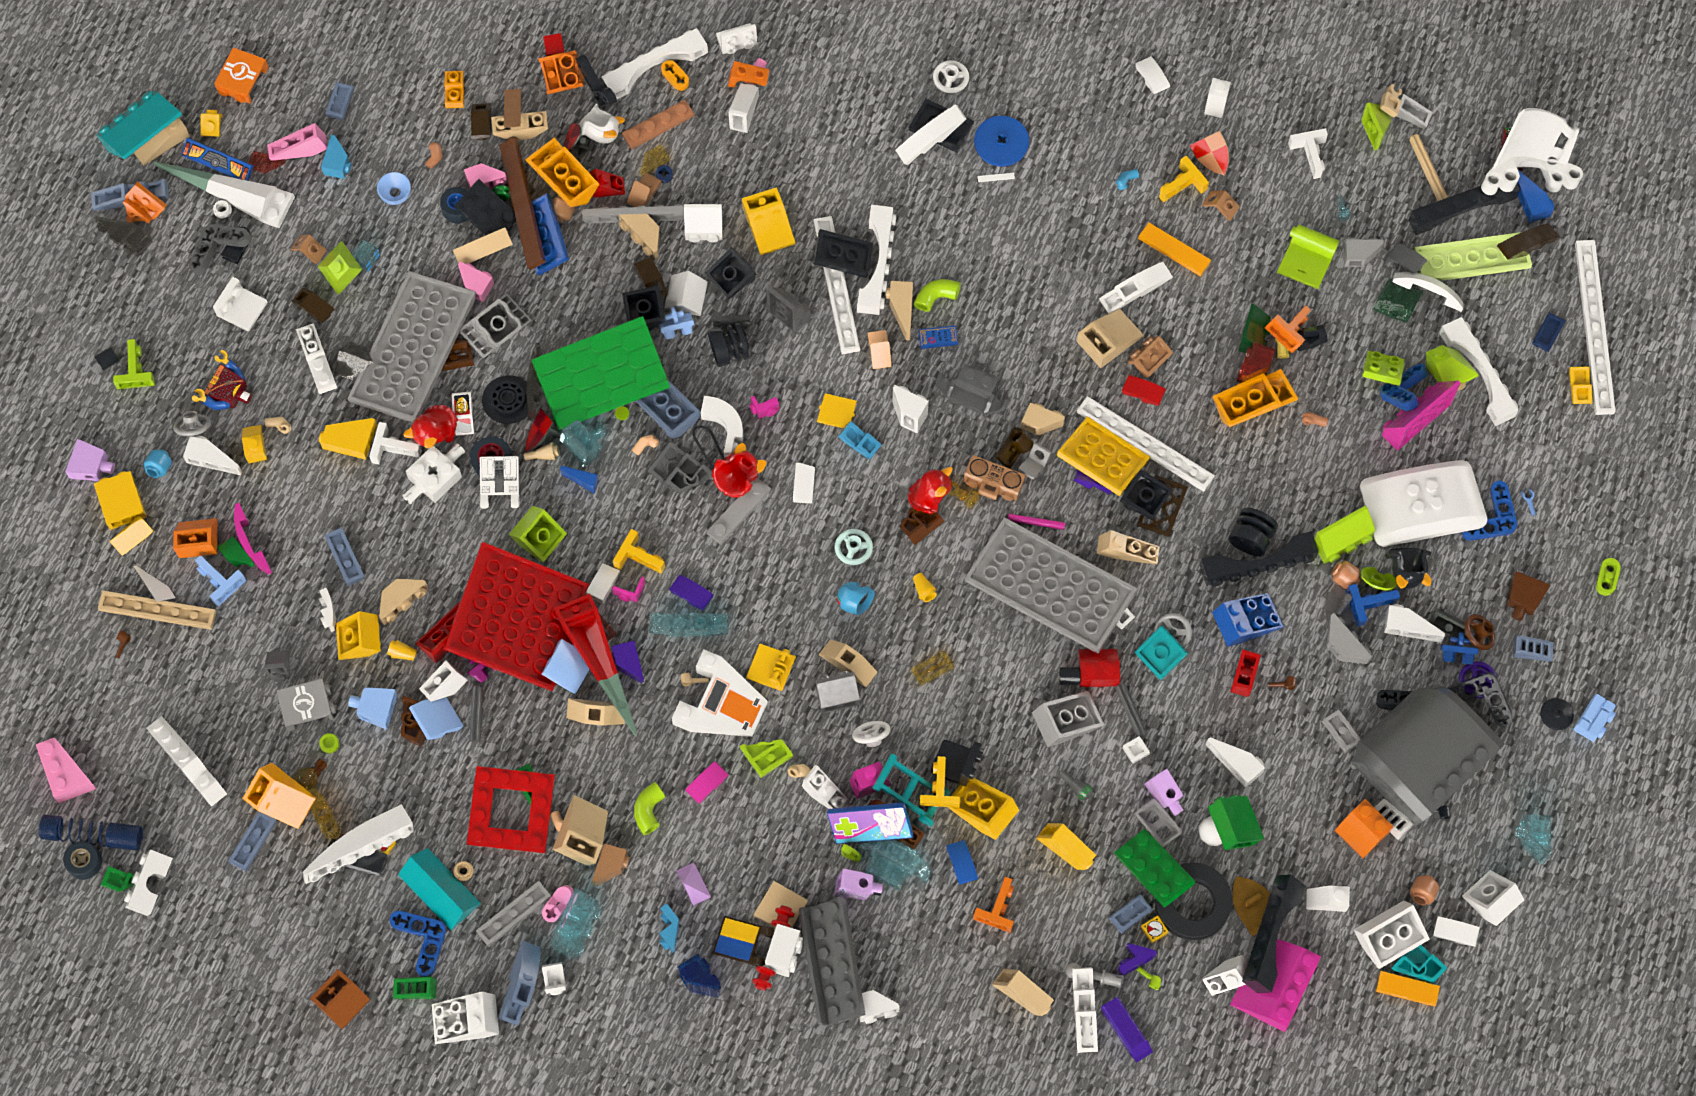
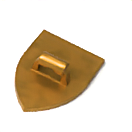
[1232,876,1270,937]

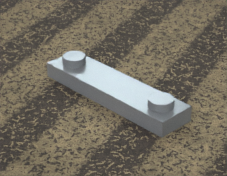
[707,478,771,545]
[476,881,551,947]

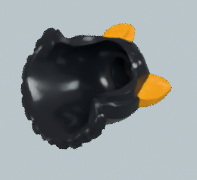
[1385,547,1432,589]

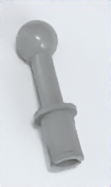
[1066,963,1124,988]

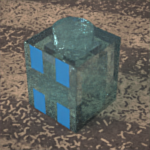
[352,239,380,272]

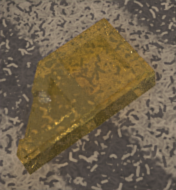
[640,145,671,177]

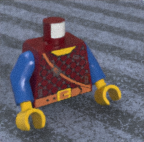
[192,350,252,410]

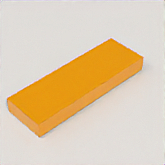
[1376,971,1440,1007]

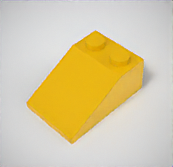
[948,778,1019,840]

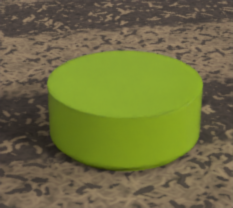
[319,733,340,754]

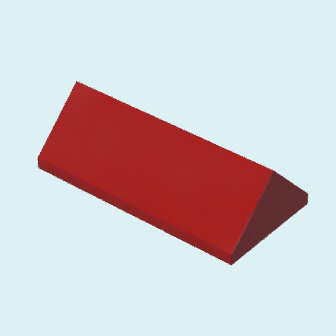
[415,602,460,663]

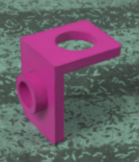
[612,577,645,602]

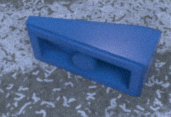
[560,466,599,494]

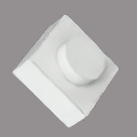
[1122,736,1150,764]

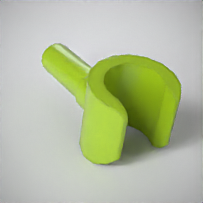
[1137,967,1161,990]

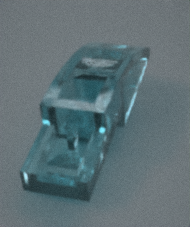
[649,612,728,637]

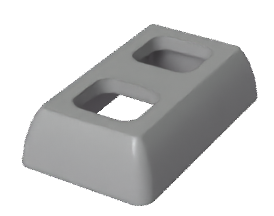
[1135,799,1182,847]

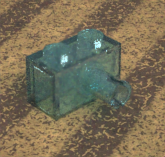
[560,420,606,467]

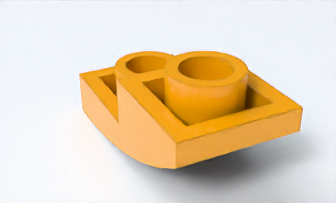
[444,71,464,108]

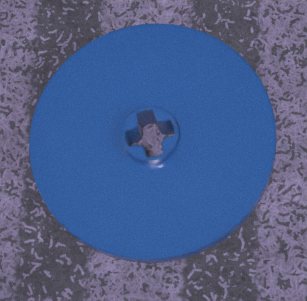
[974,116,1029,167]

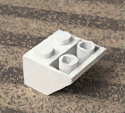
[893,385,929,433]

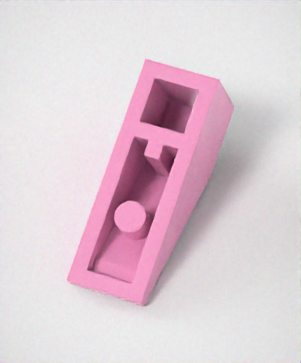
[267,123,328,160]

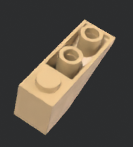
[1097,530,1160,565]

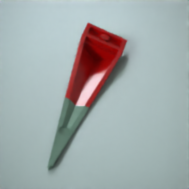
[554,593,637,737]

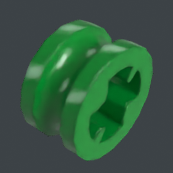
[493,185,510,201]

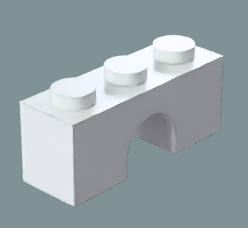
[124,849,173,916]

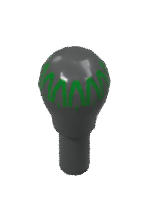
[1060,770,1093,800]

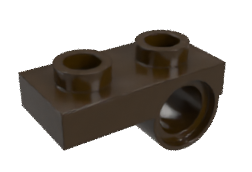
[995,427,1034,469]

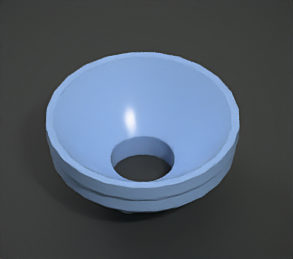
[377,172,411,205]

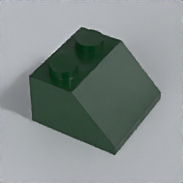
[1238,303,1271,357]

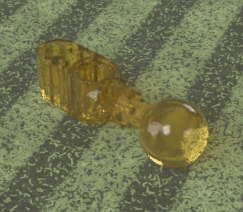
[293,767,341,840]

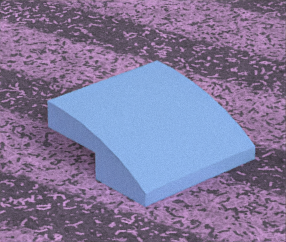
[542,639,589,694]
[409,697,463,740]

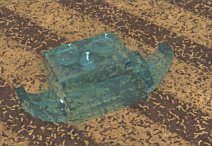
[855,839,930,891]

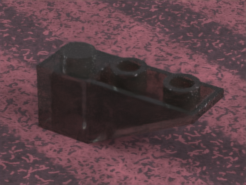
[94,216,153,257]

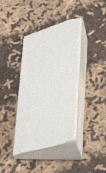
[793,463,815,503]

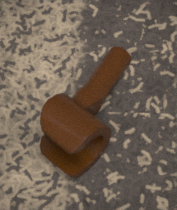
[115,630,131,659]
[1268,676,1297,690]

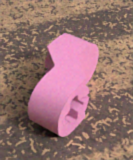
[542,885,575,922]

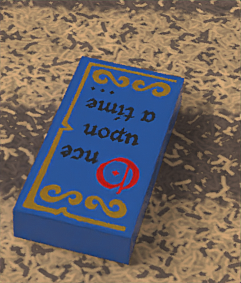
[918,325,958,349]

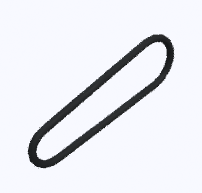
[692,425,724,469]

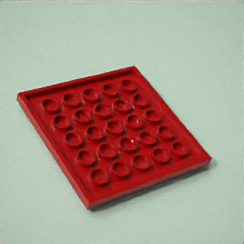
[443,542,589,691]

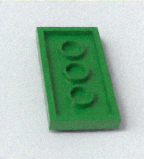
[1114,829,1195,908]

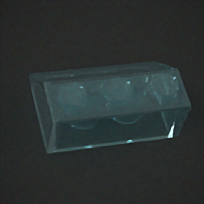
[550,888,601,960]

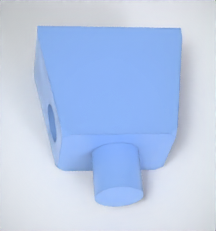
[348,688,398,730]

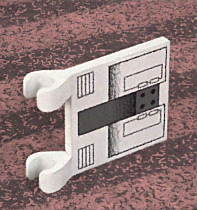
[480,456,520,509]

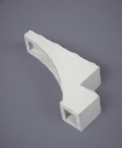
[146,716,227,807]

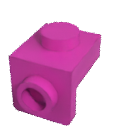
[749,396,779,419]

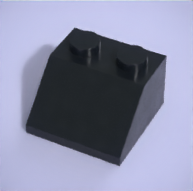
[622,286,665,332]

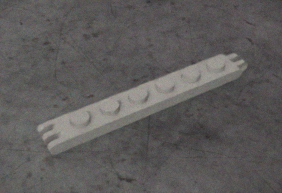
[582,204,684,223]

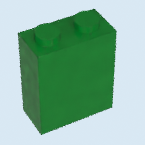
[1208,794,1265,850]

